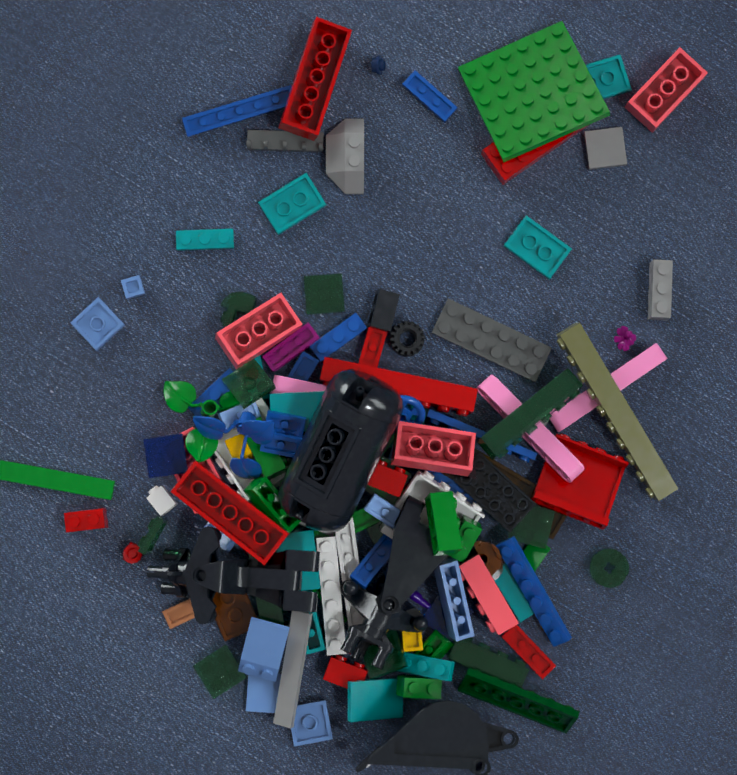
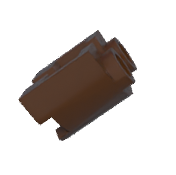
[473,541,503,581]

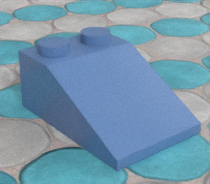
[238,617,290,682]

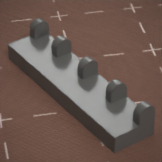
[246,130,324,153]

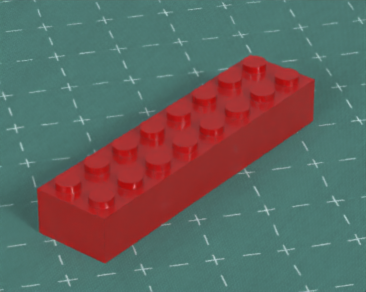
[320,357,478,417]

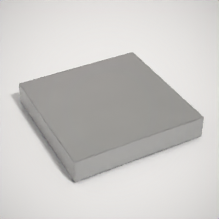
[584,127,627,170]

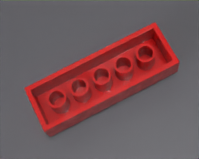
[278,17,352,141]
[481,125,589,185]
[170,460,290,565]

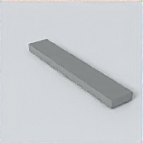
[273,611,313,729]

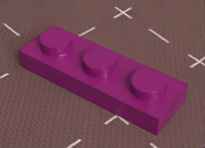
[262,322,320,373]

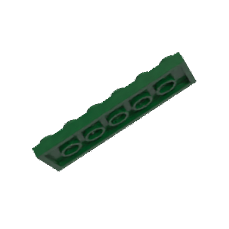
[457,668,580,734]

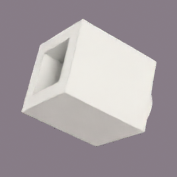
[147,485,178,516]

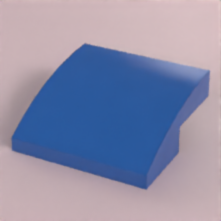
[260,410,306,457]

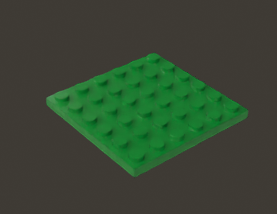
[458,21,610,163]

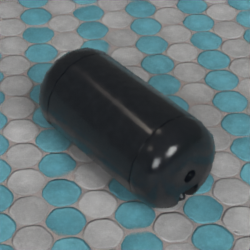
[278,369,404,533]

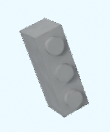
[648,260,673,321]

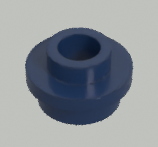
[371,55,386,75]

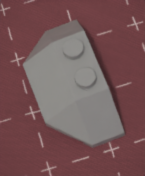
[326,119,364,194]

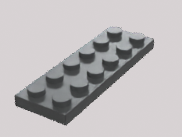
[432,298,552,383]

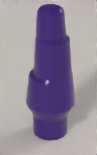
[410,591,432,610]

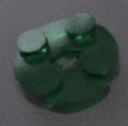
[589,549,629,588]

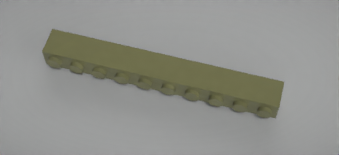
[556,322,678,501]

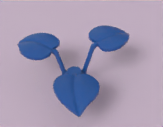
[193,411,275,479]

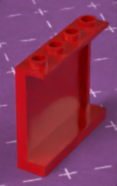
[531,434,629,530]

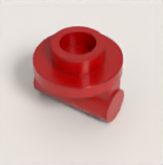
[123,542,142,564]

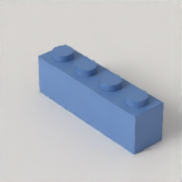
[434,557,475,642]

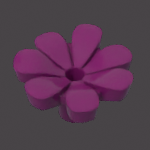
[614,326,636,351]

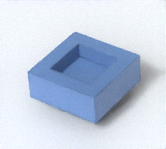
[121,275,145,299]

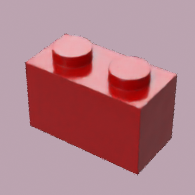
[368,460,408,497]
[64,508,108,532]
[323,655,368,689]

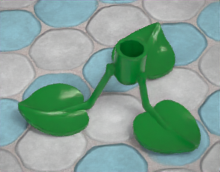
[163,381,255,462]

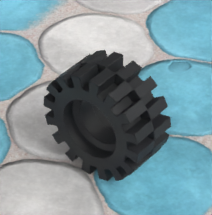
[390,321,425,357]

